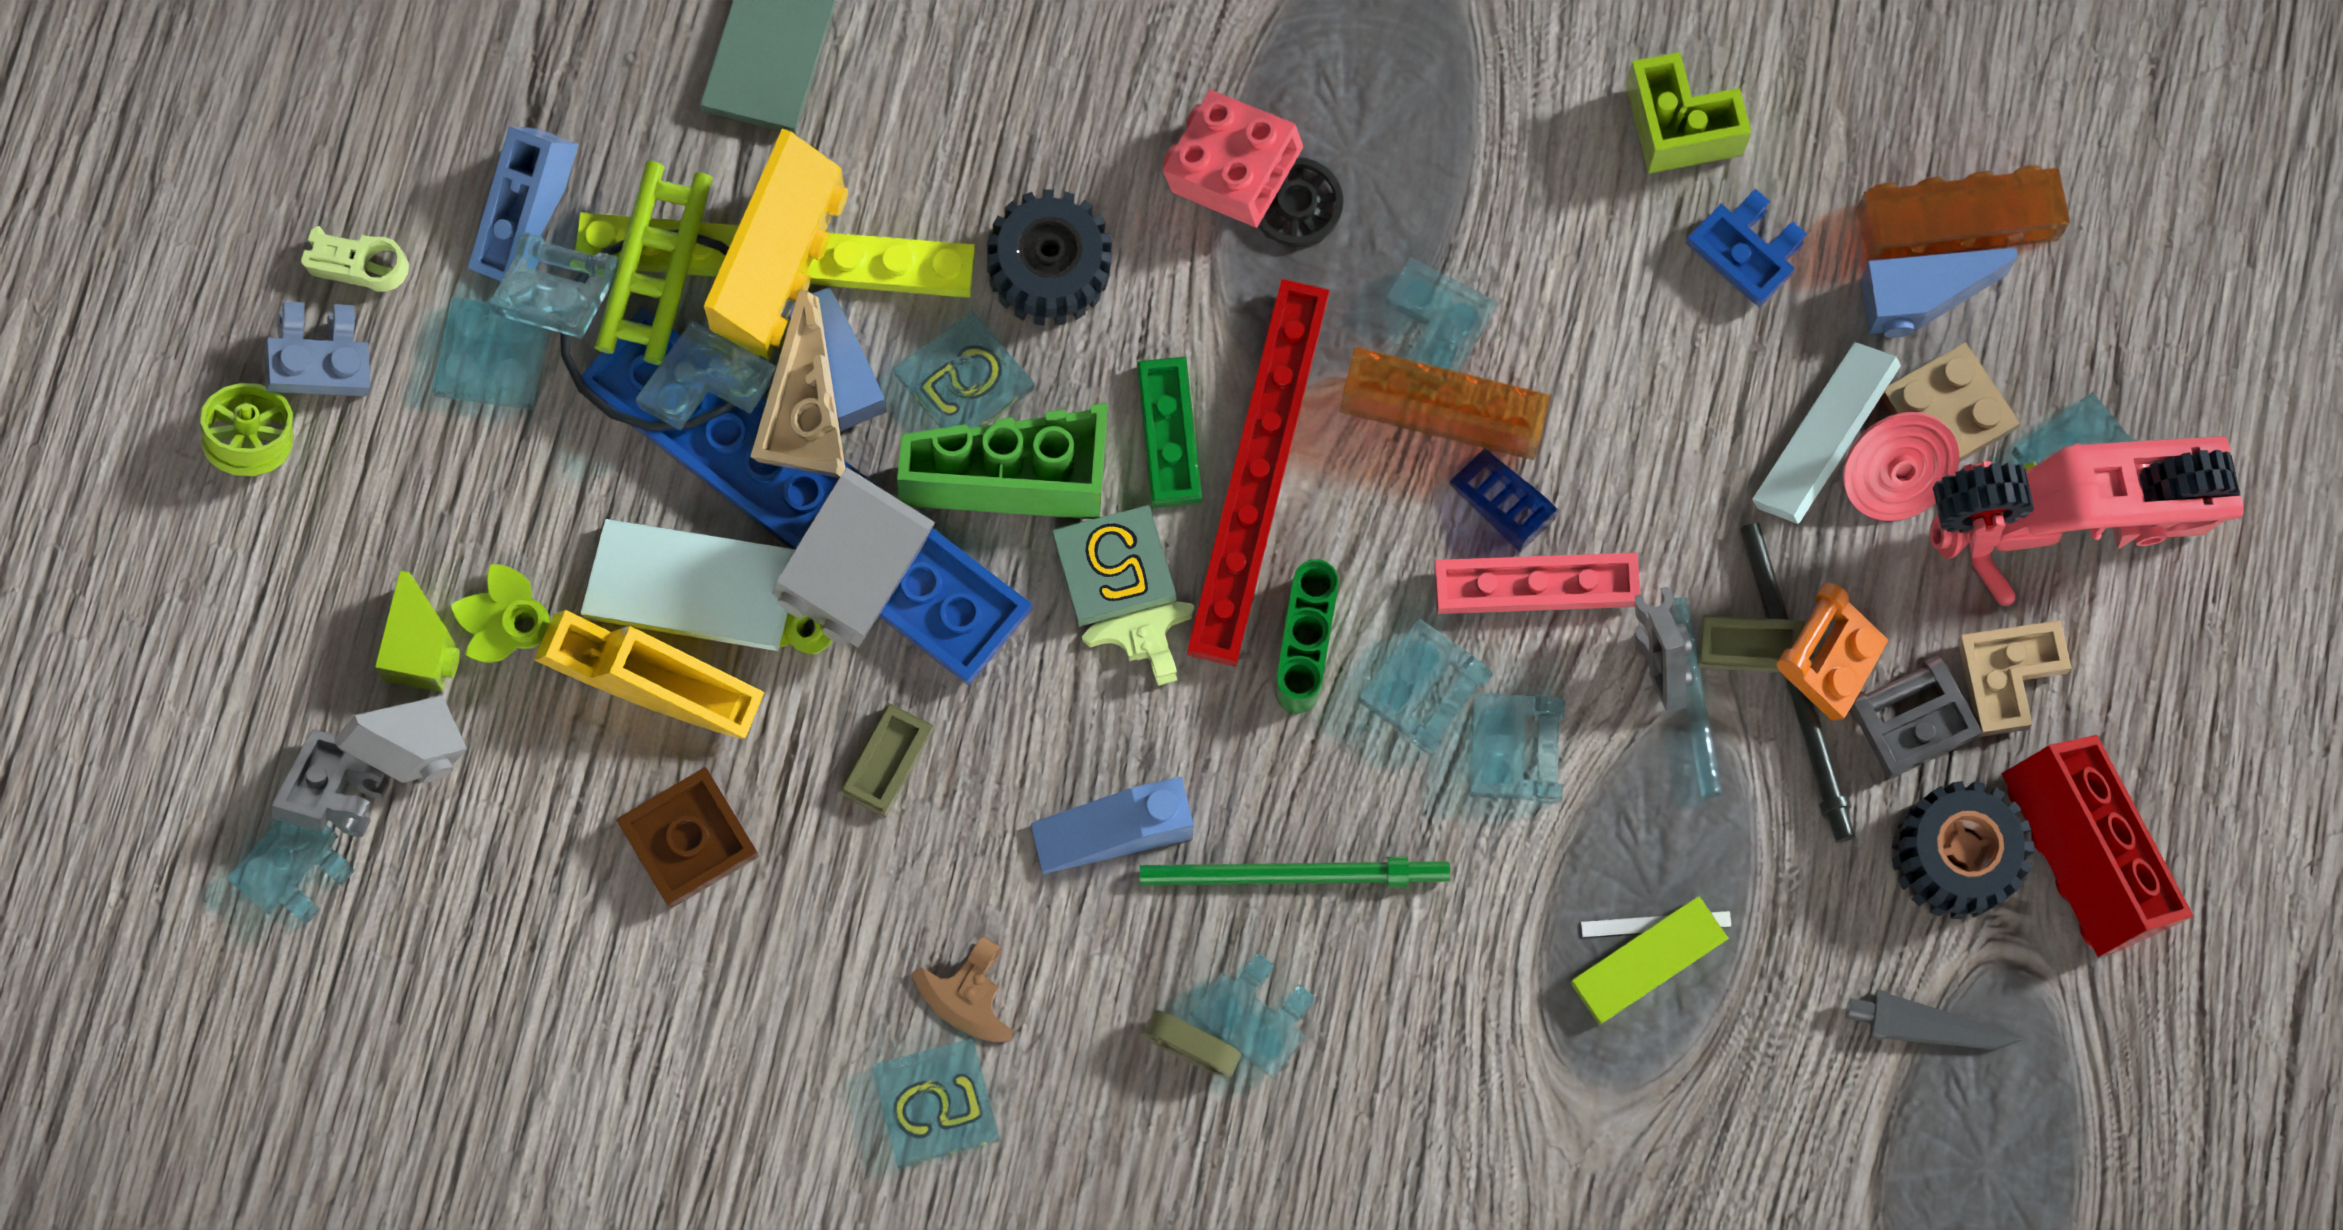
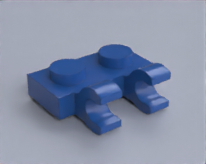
[1686,189,1807,308]

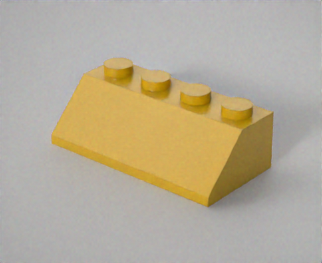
[704,129,849,361]

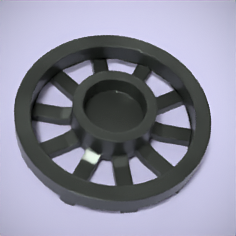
[1258,157,1343,248]

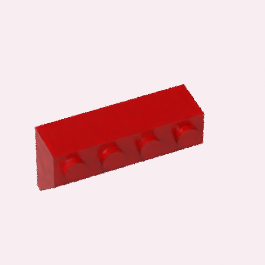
[2001,735,2194,958]

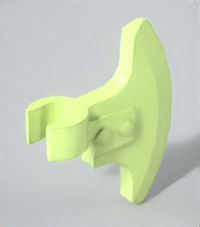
[1082,601,1195,686]

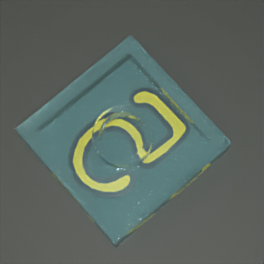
[894,310,1035,428]
[872,1038,1000,1169]

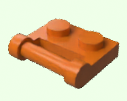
[1777,583,1889,721]

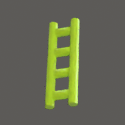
[594,161,713,365]

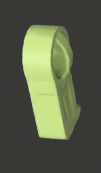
[301,226,409,292]

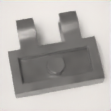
[1635,587,1692,713]
[271,729,390,837]

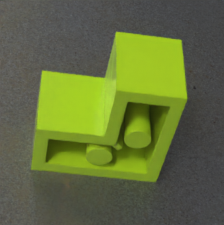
[1625,52,1752,173]

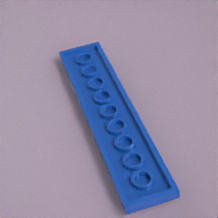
[581,306,1032,686]

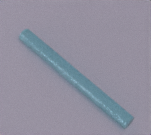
[1673,597,1722,798]

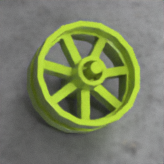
[200,383,293,477]

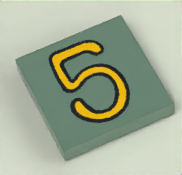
[1052,505,1177,627]

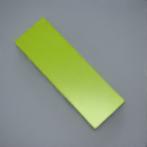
[1570,896,1729,1026]

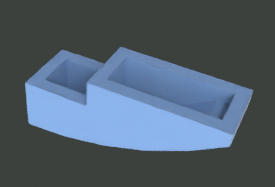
[788,287,887,431]

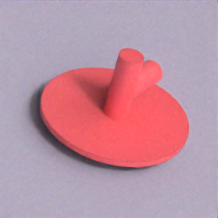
[1843,412,1959,521]

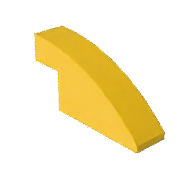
[534,610,765,739]

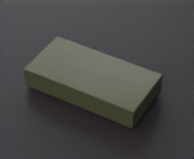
[1698,615,1806,673]
[840,703,934,818]

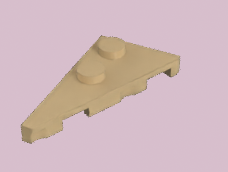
[750,290,846,478]

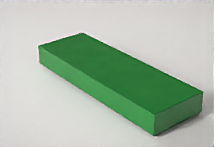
[1137,357,1202,508]

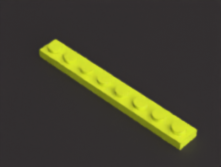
[574,212,975,298]

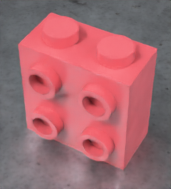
[1163,89,1303,228]

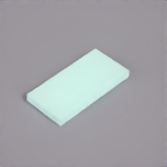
[580,519,796,651]

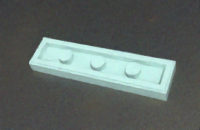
[1752,342,1901,524]

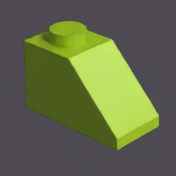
[375,571,460,692]

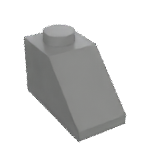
[334,696,467,783]

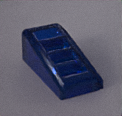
[1449,448,1559,553]

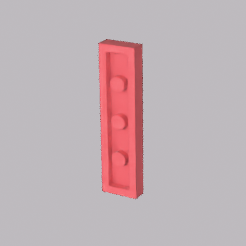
[1434,553,1641,614]

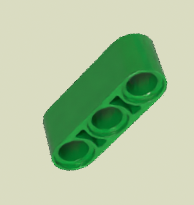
[1275,559,1339,713]

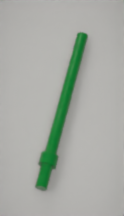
[1139,857,1450,888]

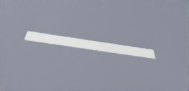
[1581,911,1731,937]

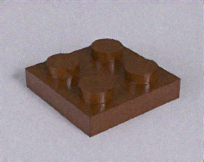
[616,766,759,910]

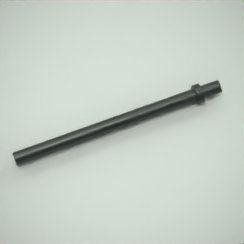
[1740,523,1855,843]

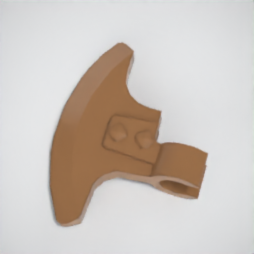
[912,936,1013,1042]

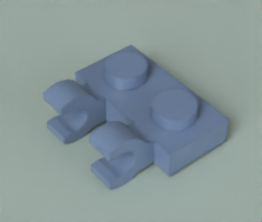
[264,302,371,396]

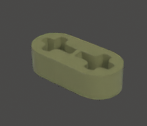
[1142,1010,1242,1079]

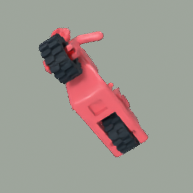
[1930,436,2244,606]

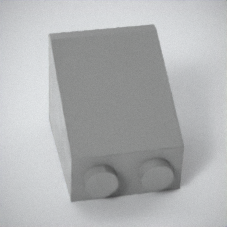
[771,467,935,648]

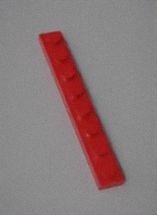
[1187,278,1330,667]

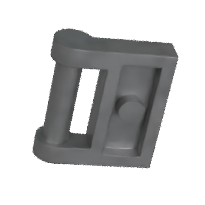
[1849,656,1983,779]

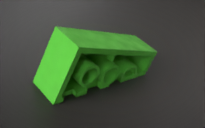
[897,403,1108,519]

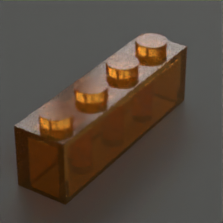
[1856,165,2070,264]
[1340,347,1551,460]

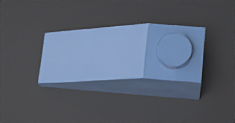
[468,126,579,285]
[1860,248,2018,338]
[1031,776,1194,874]

